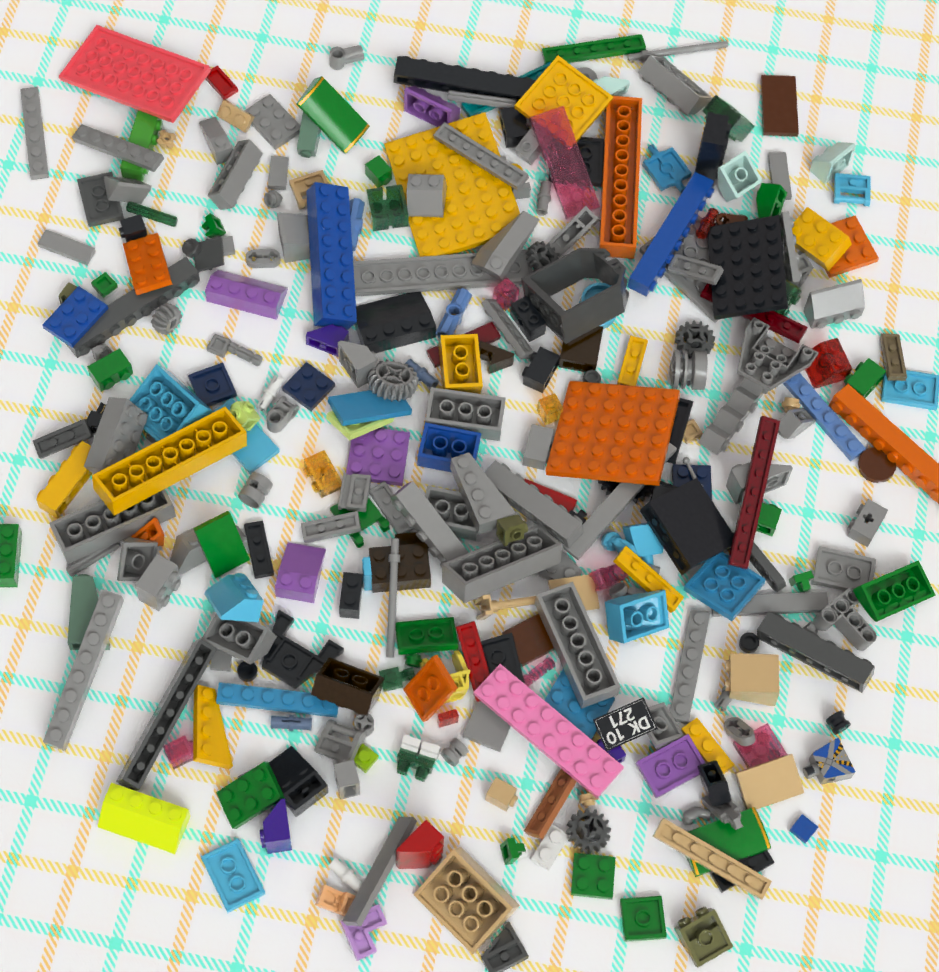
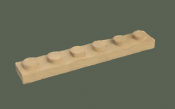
[652,818,772,900]

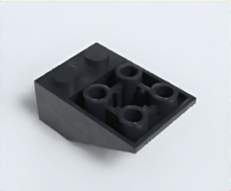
[269,746,329,817]

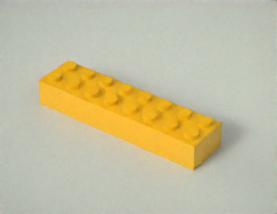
[92,406,247,516]

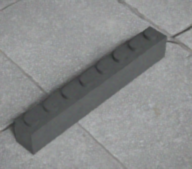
[65,257,200,358]
[116,639,217,791]

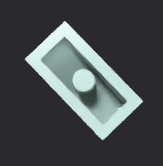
[593,76,631,96]

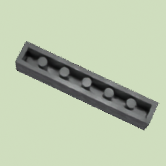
[757,612,875,693]

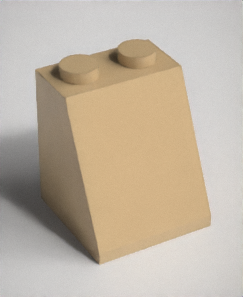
[725,653,780,706]

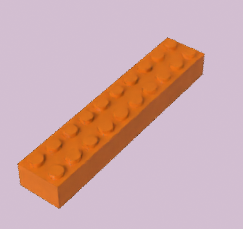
[598,96,642,259]

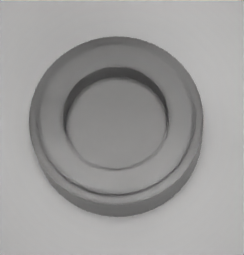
[182,239,201,258]

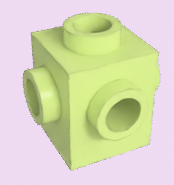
[229,401,260,431]

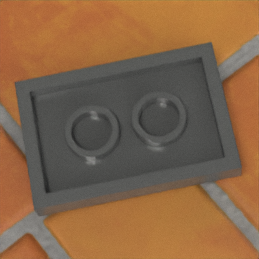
[77,172,124,227]

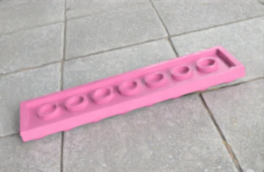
[473,664,624,799]

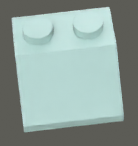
[810,142,856,184]
[718,150,763,202]

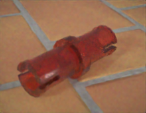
[696,208,719,239]

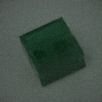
[366,184,408,231]

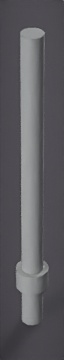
[627,41,728,61]
[386,538,400,658]

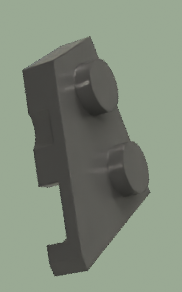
[481,922,529,972]

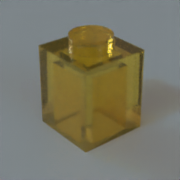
[537,393,563,425]

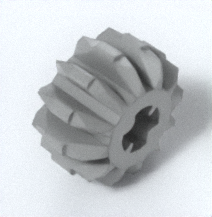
[151,303,183,335]

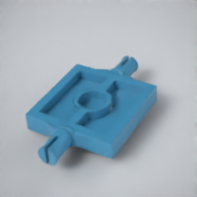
[642,144,692,193]

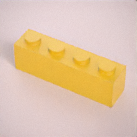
[36,441,93,519]

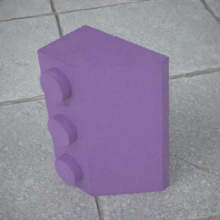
[404,86,460,127]

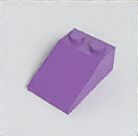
[275,542,326,603]

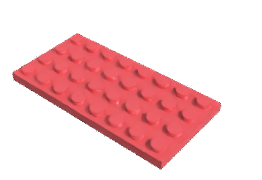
[59,25,211,123]

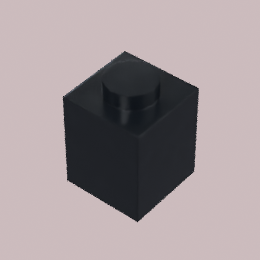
[118,214,147,242]

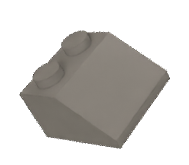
[407,174,447,217]
[338,341,378,388]

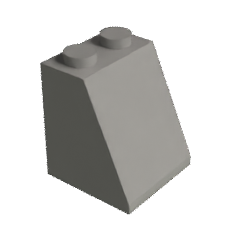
[277,212,310,263]

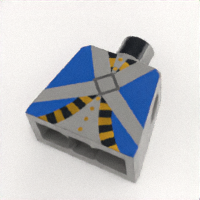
[802,737,856,785]

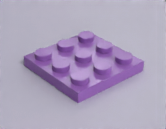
[346,428,410,486]

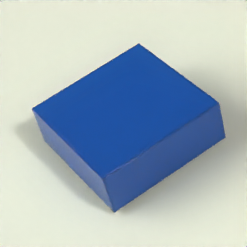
[789,814,818,844]

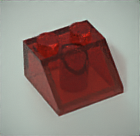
[805,338,852,389]

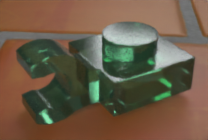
[379,667,415,692]

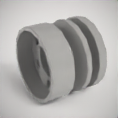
[669,349,708,390]

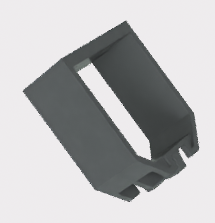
[521,248,629,344]

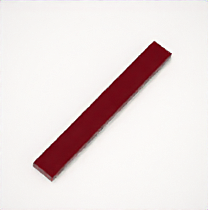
[727,416,780,570]

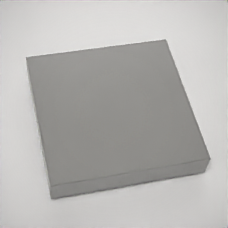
[463,701,511,752]

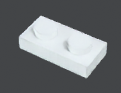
[531,824,569,871]

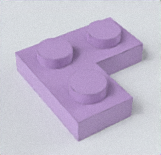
[340,904,387,961]

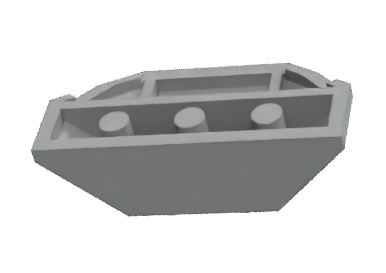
[170,519,247,575]

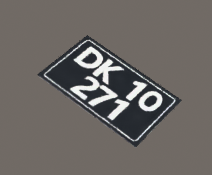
[593,697,658,751]

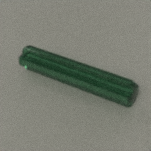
[126,201,178,227]

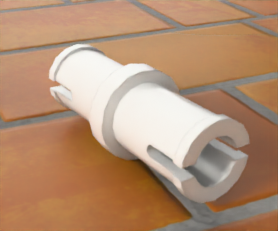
[255,375,284,413]
[328,857,363,893]

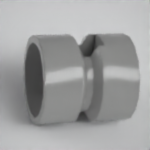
[238,472,273,509]

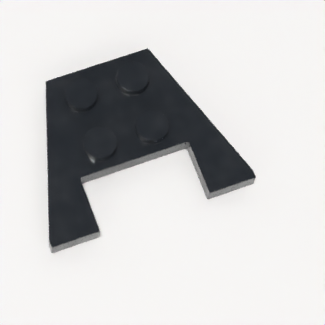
[262,610,344,689]

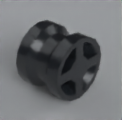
[826,710,851,735]

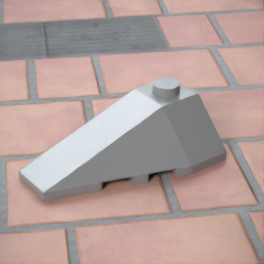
[471,211,540,282]

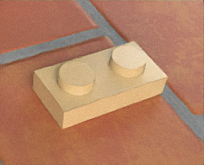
[216,100,255,132]

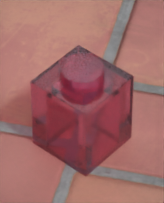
[493,277,520,311]
[163,735,193,770]

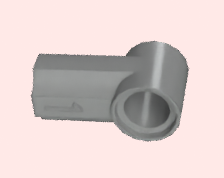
[329,45,364,70]

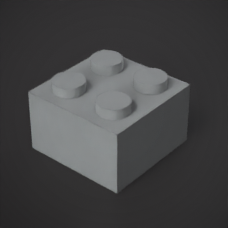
[135,554,181,611]

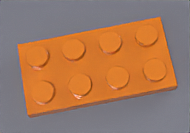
[123,233,172,296]

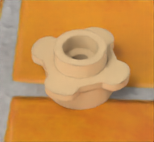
[156,130,176,149]

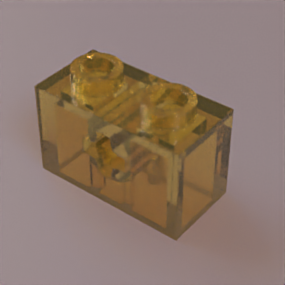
[302,450,342,498]

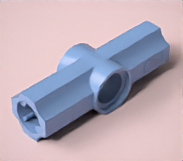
[349,198,365,251]
[436,288,472,338]

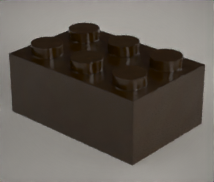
[369,543,431,593]
[311,657,385,716]

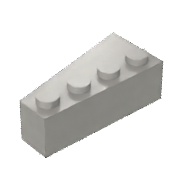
[450,453,516,535]

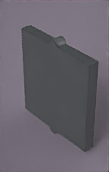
[194,236,225,272]

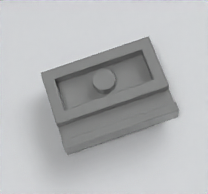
[338,473,372,512]

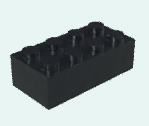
[694,112,731,186]

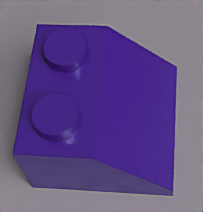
[259,798,292,854]

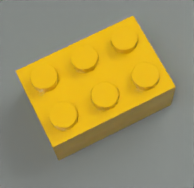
[792,207,852,271]
[438,334,483,394]

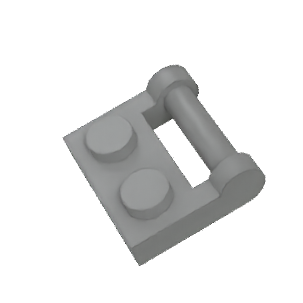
[314,719,366,761]

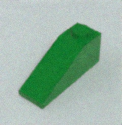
[756,183,787,218]

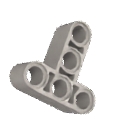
[813,587,877,651]

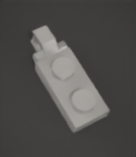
[701,796,743,830]

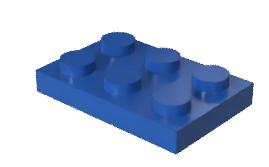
[42,286,108,348]

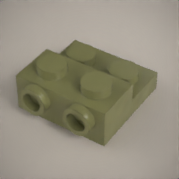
[674,906,734,967]

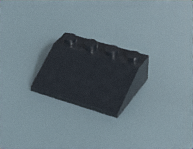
[354,291,436,353]

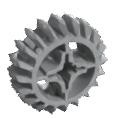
[367,359,418,402]

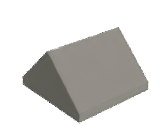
[104,176,151,204]
[117,537,158,581]
[647,702,684,750]

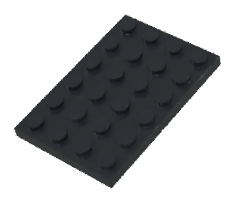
[707,215,789,320]

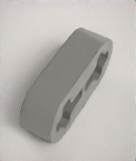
[246,249,281,268]
[724,717,756,746]

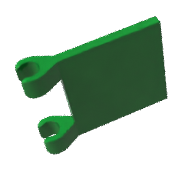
[330,498,390,548]

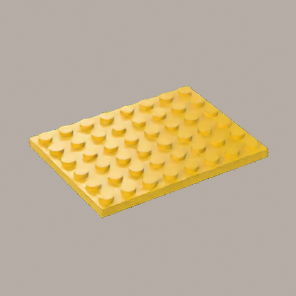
[384,112,520,257]

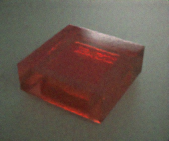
[437,709,459,728]

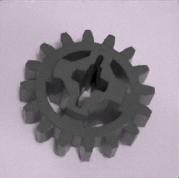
[526,241,560,272]
[674,320,715,358]
[566,808,611,854]

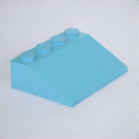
[130,364,213,441]

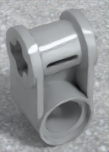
[266,396,299,433]

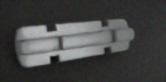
[228,342,263,366]

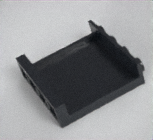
[640,478,734,575]

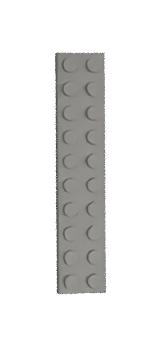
[353,249,533,297]

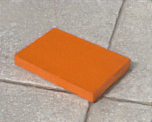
[403,655,458,722]

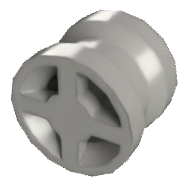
[354,714,374,736]

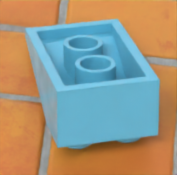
[605,590,669,643]

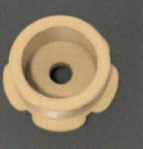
[579,793,599,807]

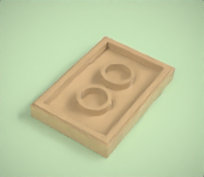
[735,754,804,810]

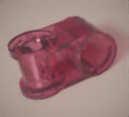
[589,564,628,592]

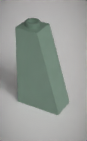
[297,112,321,158]
[67,574,110,650]

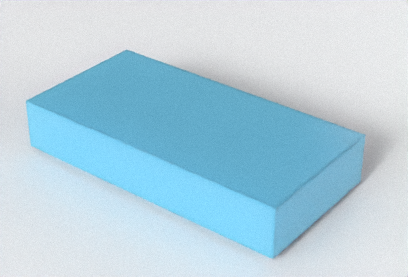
[362,557,372,591]

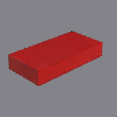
[205,65,238,100]

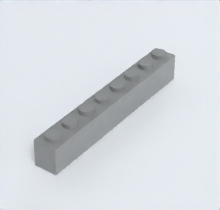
[43,589,124,751]

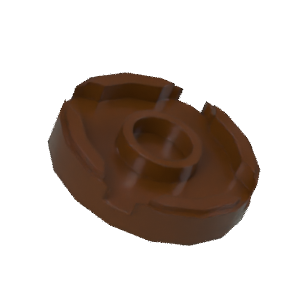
[858,447,896,483]

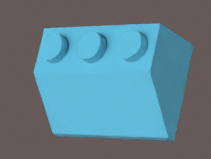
[204,573,264,622]

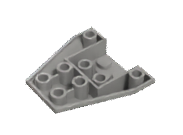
[737,317,819,391]

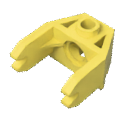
[420,650,470,704]

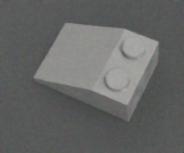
[726,462,793,504]

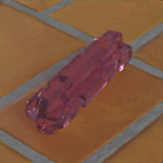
[523,657,555,687]

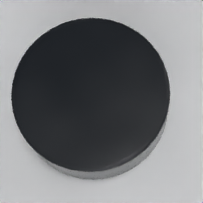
[739,632,760,653]
[237,661,258,682]

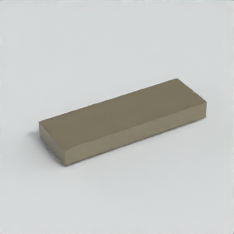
[880,334,907,381]

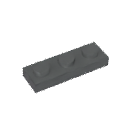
[33,419,93,459]

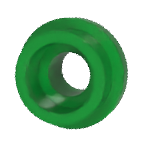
[404,654,422,668]

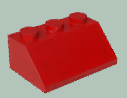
[396,820,444,869]

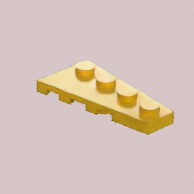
[193,685,233,769]

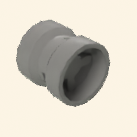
[608,582,632,599]
[440,738,469,767]

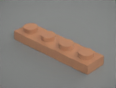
[524,769,577,840]

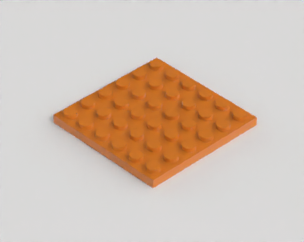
[545,381,680,486]

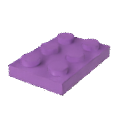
[635,734,705,798]

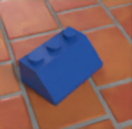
[417,422,481,473]

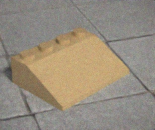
[413,847,520,954]

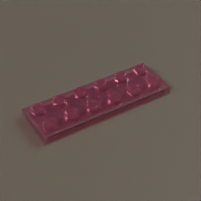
[529,106,600,219]

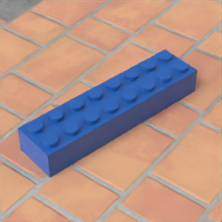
[306,182,357,330]

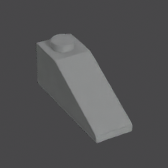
[199,117,233,165]
[548,206,600,257]

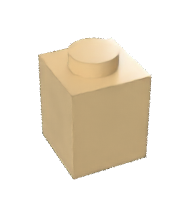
[485,777,518,812]

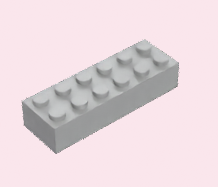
[49,489,176,565]
[442,524,562,604]
[534,582,621,709]

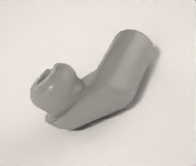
[682,806,711,825]

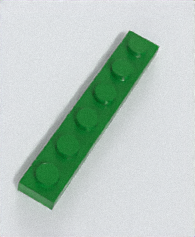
[541,34,646,64]

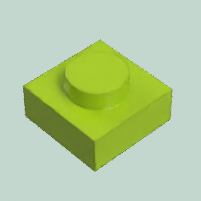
[354,744,379,773]

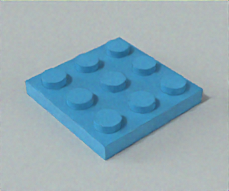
[683,552,766,621]
[544,669,615,740]

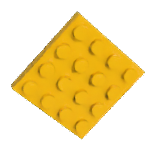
[514,56,613,150]

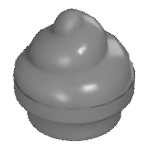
[264,190,283,208]

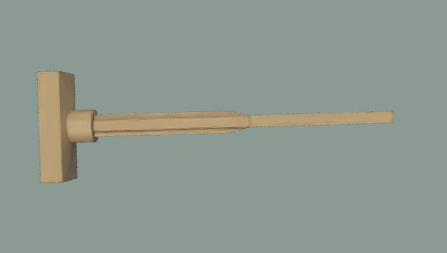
[474,574,600,621]

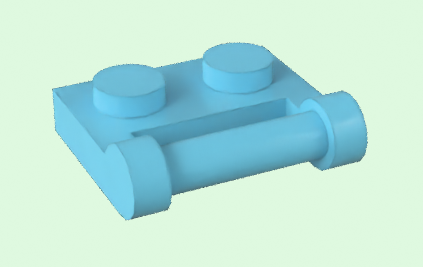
[833,173,871,207]

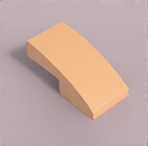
[315,885,355,916]

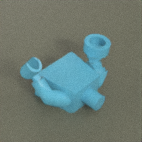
[601,523,664,565]

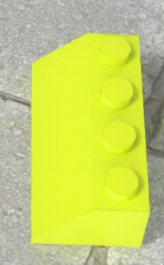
[97,783,191,854]

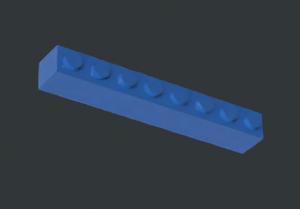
[627,172,715,297]

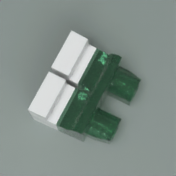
[396,734,441,782]

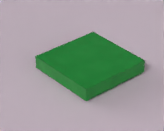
[620,896,667,942]

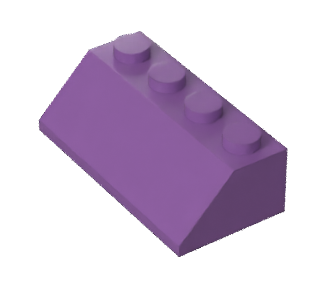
[205,270,288,320]

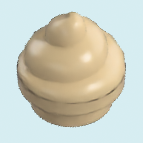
[781,397,801,413]

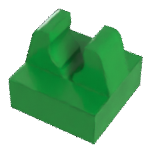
[202,214,226,238]
[91,272,118,298]
[788,570,814,593]
[500,838,526,865]

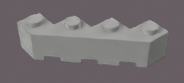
[698,377,769,455]

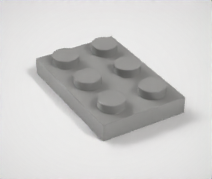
[244,94,301,150]
[812,546,876,591]

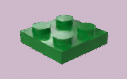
[571,853,616,900]

